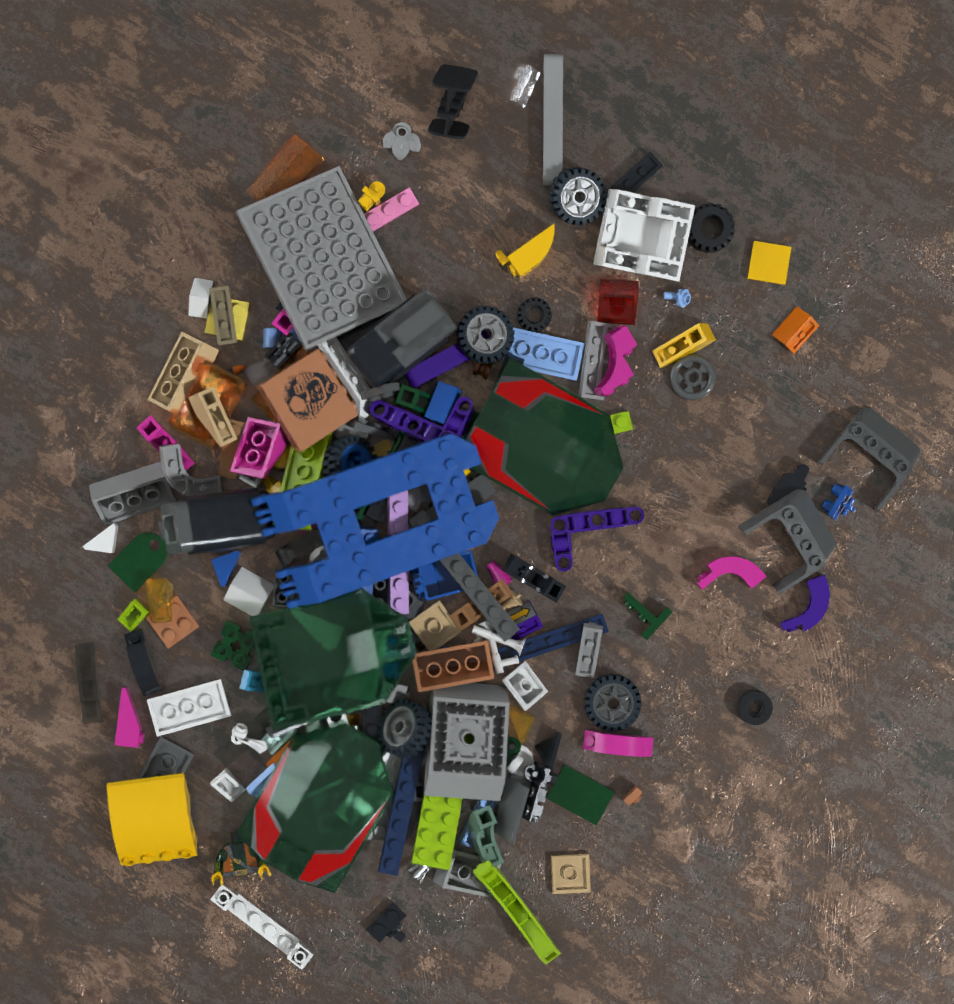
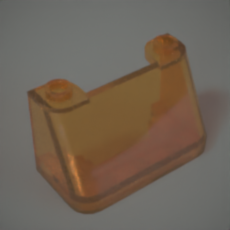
[169,360,248,450]

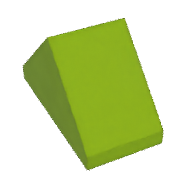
[117,598,152,632]

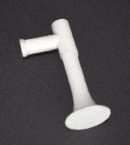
[478,621,519,675]
[472,625,526,656]

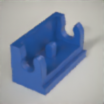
[424,381,462,426]

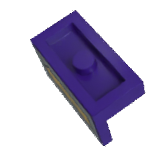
[507,600,543,640]

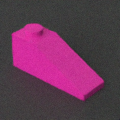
[115,687,145,748]

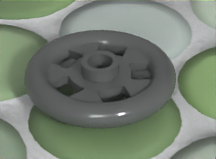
[670,354,716,400]

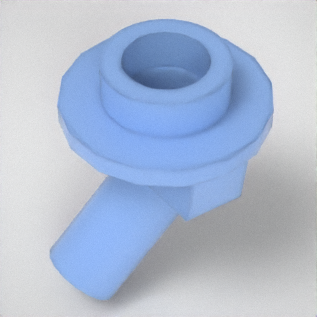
[663,289,691,308]

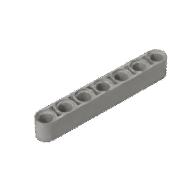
[543,54,563,187]

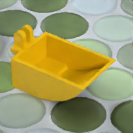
[495,223,555,279]

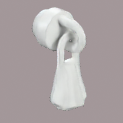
[231,723,268,754]

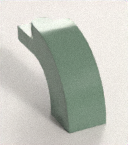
[469,805,504,866]

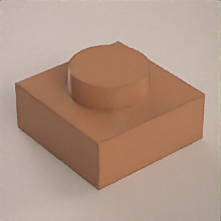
[623,786,642,806]

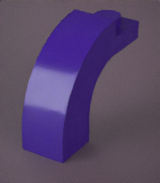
[779,574,830,632]

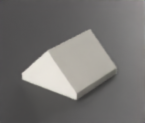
[224,567,274,618]
[502,661,548,711]

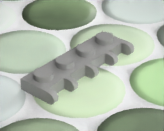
[578,321,614,401]

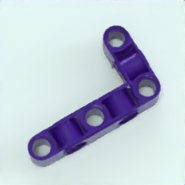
[370,397,475,442]
[550,507,644,572]

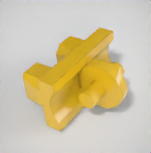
[358,181,385,212]

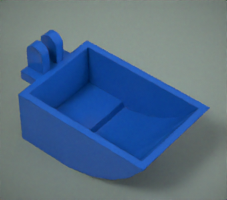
[411,550,478,602]

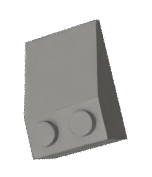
[432,847,501,898]

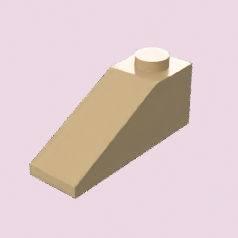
[188,386,237,447]

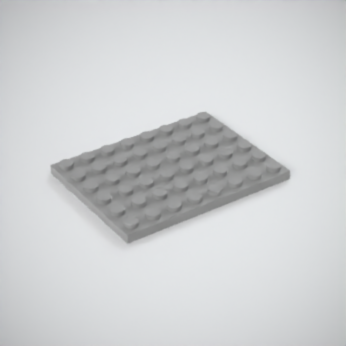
[236,166,407,351]

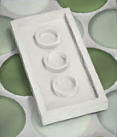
[147,679,232,737]

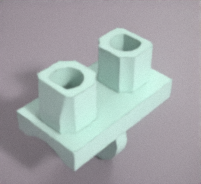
[262,717,297,756]

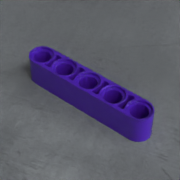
[405,331,489,389]

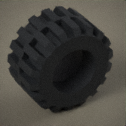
[688,203,735,253]

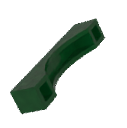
[392,384,510,441]

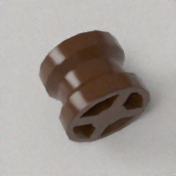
[473,363,493,380]

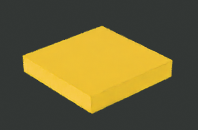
[747,241,792,285]

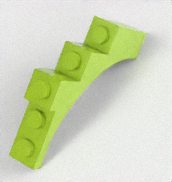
[473,860,561,965]

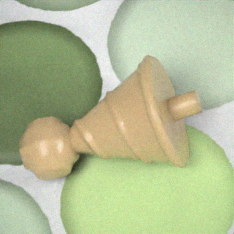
[501,590,522,610]

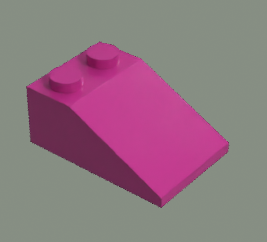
[230,417,288,480]

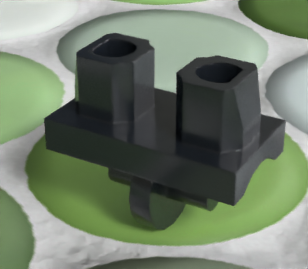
[265,332,302,369]
[523,762,558,788]

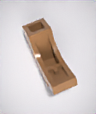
[450,578,513,631]

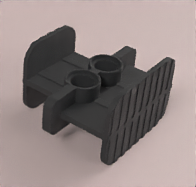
[428,64,478,139]

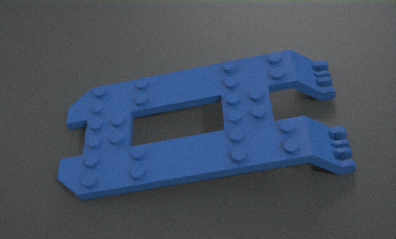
[251,433,499,609]

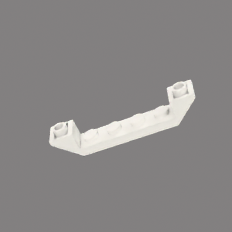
[318,337,372,418]
[210,884,314,970]

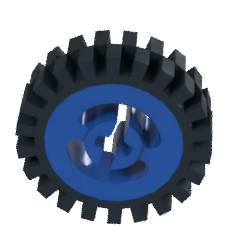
[323,435,378,475]

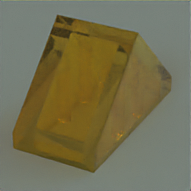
[509,705,535,744]

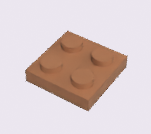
[146,595,200,649]

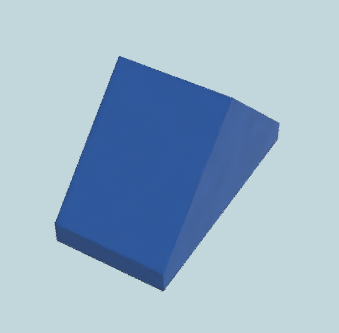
[211,550,242,587]

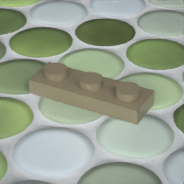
[210,286,237,346]

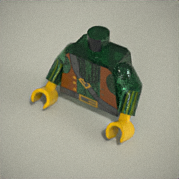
[211,831,271,886]

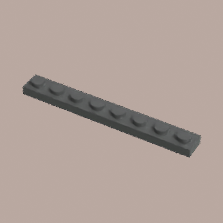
[408,509,520,642]

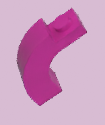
[696,556,767,590]
[583,730,654,757]

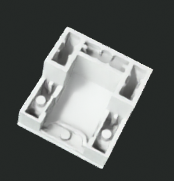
[593,189,695,281]

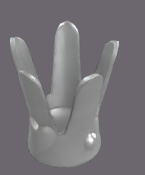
[406,864,432,884]

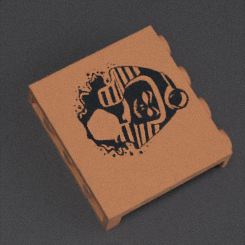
[256,349,358,452]

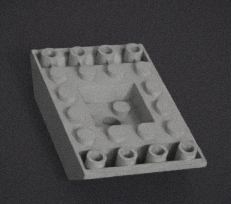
[424,683,510,801]

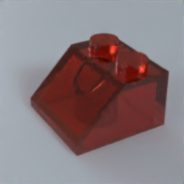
[597,278,639,325]

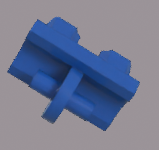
[821,484,856,520]

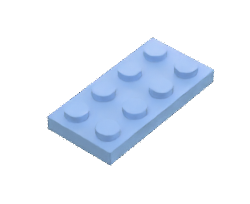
[502,327,585,381]

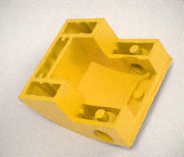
[107,773,197,866]

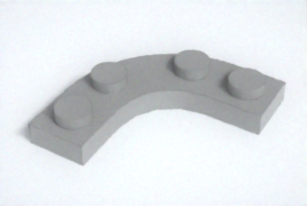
[159,443,222,497]

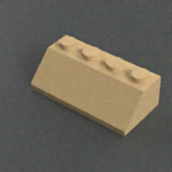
[147,332,219,419]

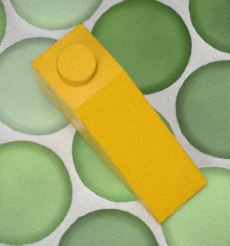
[652,323,716,368]

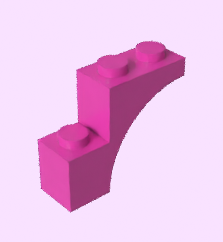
[593,325,637,397]

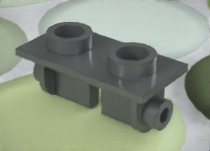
[522,782,548,823]

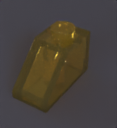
[146,578,173,623]

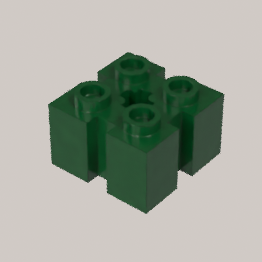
[210,619,263,671]

